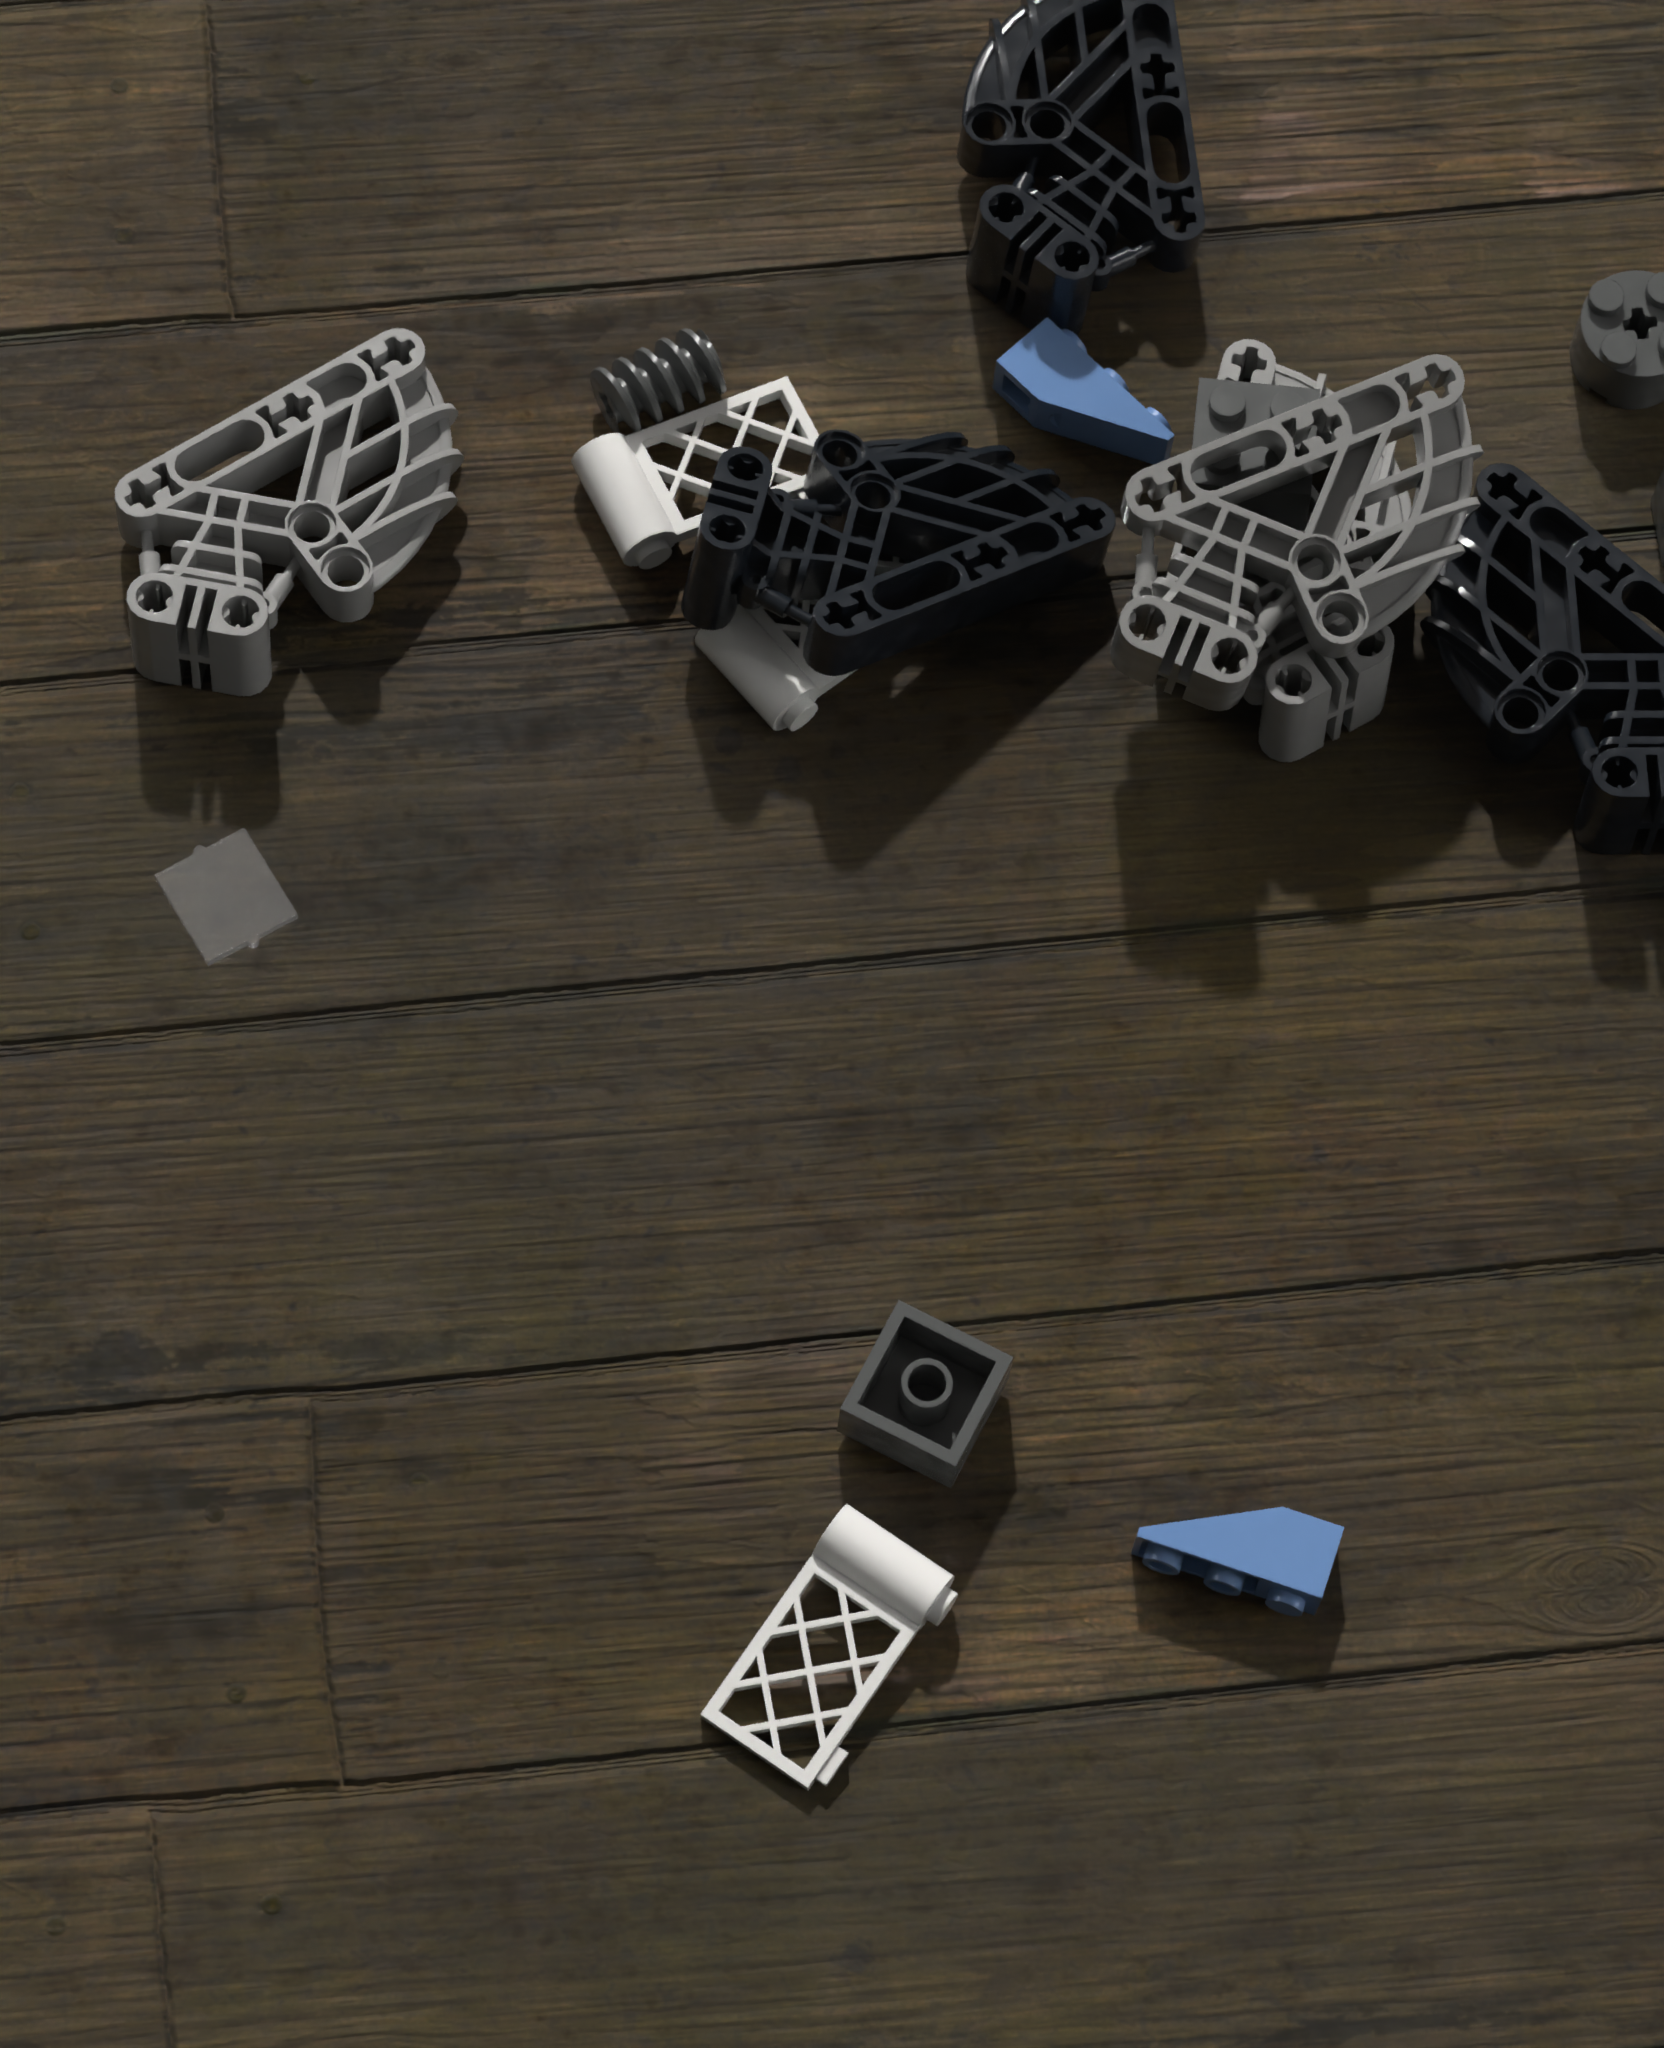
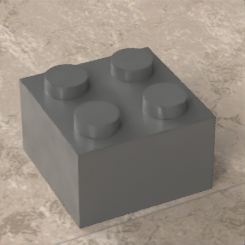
[1191,377,1321,531]
[837,1300,1013,1488]

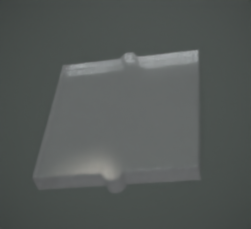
[155,828,298,966]

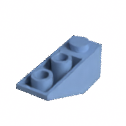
[993,317,1174,464]
[1131,1507,1344,1616]

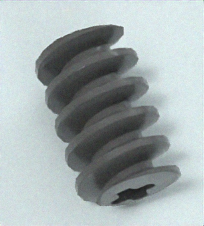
[590,328,727,433]

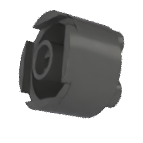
[1569,270,1664,410]

